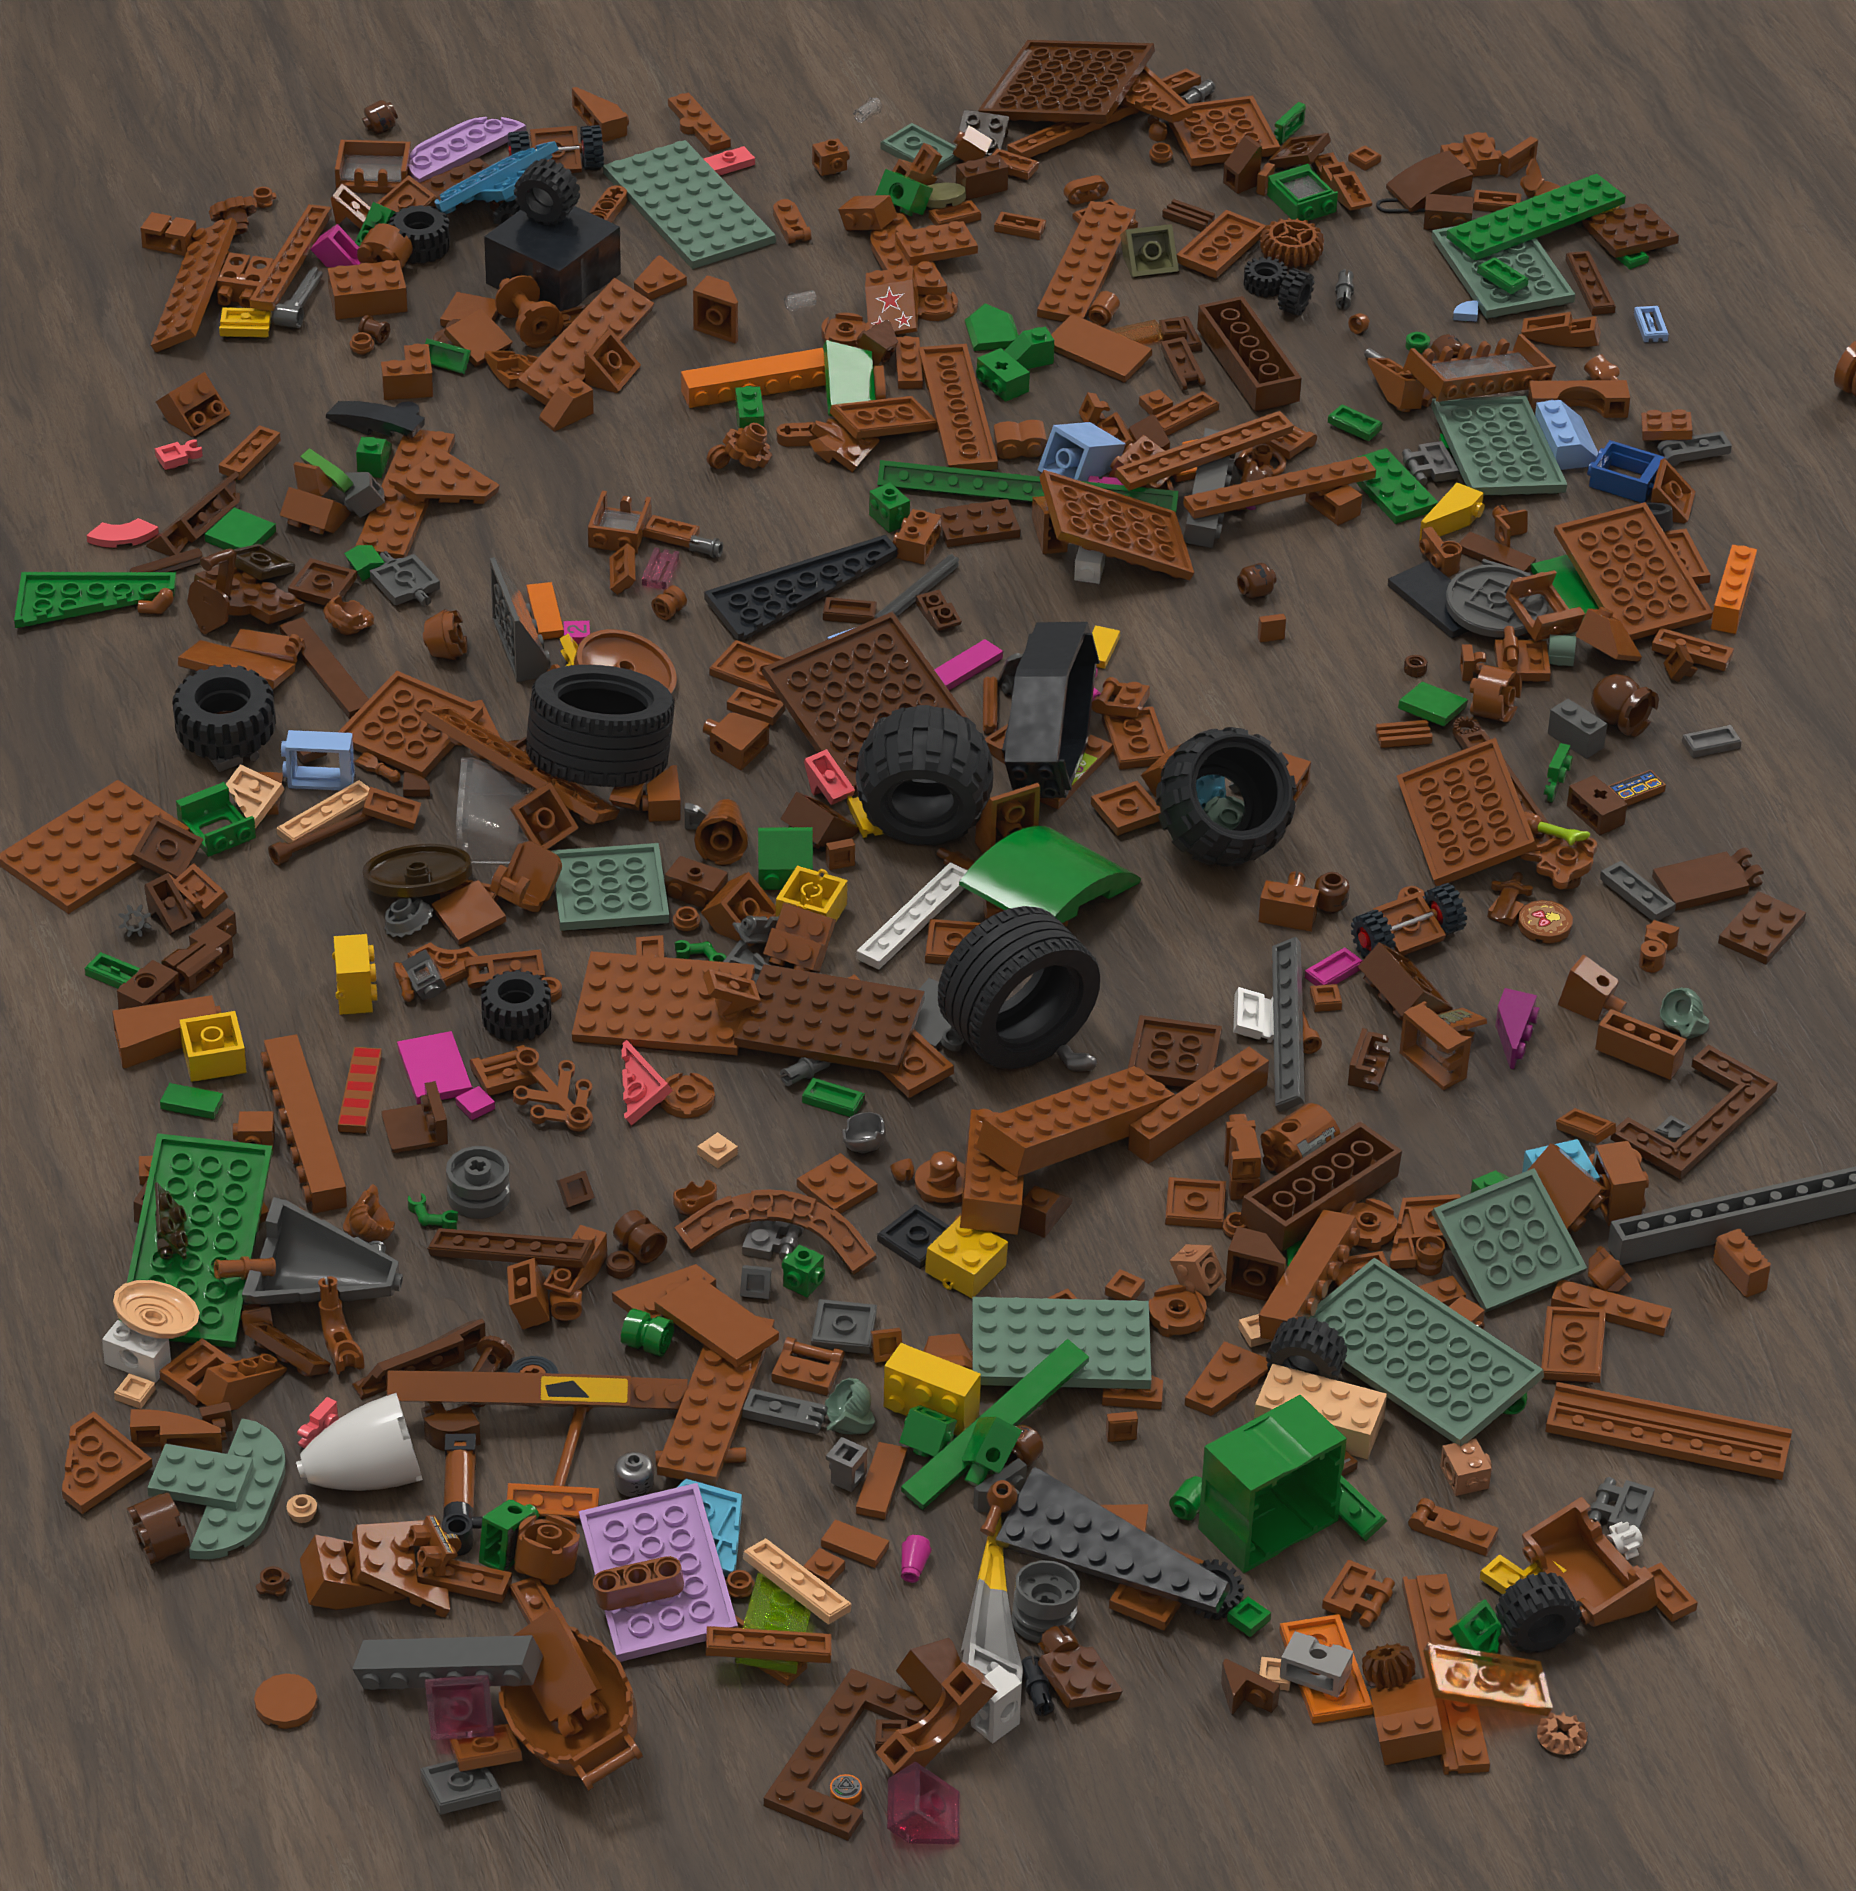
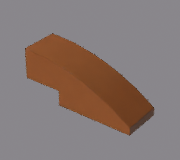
[1521,312,1601,347]
[130,1409,223,1453]

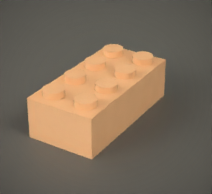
[1254,1364,1387,1459]

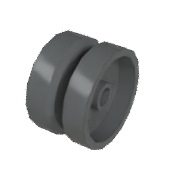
[446,1146,510,1219]

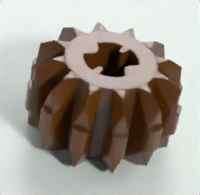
[1362,1643,1416,1690]

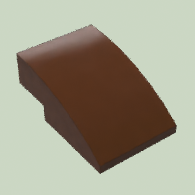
[1386,151,1474,212]

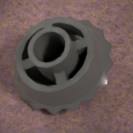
[384,897,434,938]

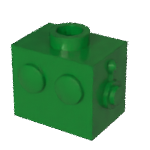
[869,483,910,533]
[899,1405,958,1457]

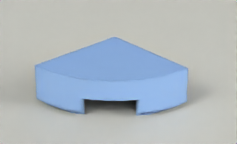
[1453,301,1478,322]

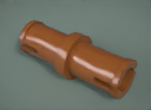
[214,1256,276,1280]

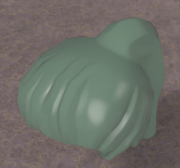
[1660,987,1709,1039]
[825,1378,875,1434]

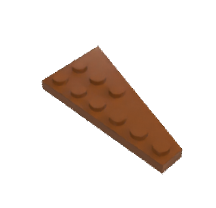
[1121,66,1193,123]

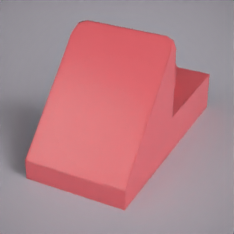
[804,749,855,805]

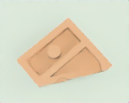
[226,764,285,829]

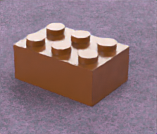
[327,260,408,320]

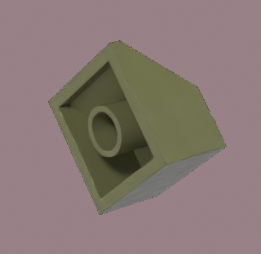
[1120,224,1179,277]

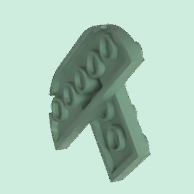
[147,1419,286,1559]

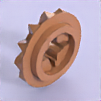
[1537,1711,1588,1755]

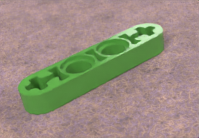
[300,448,354,493]

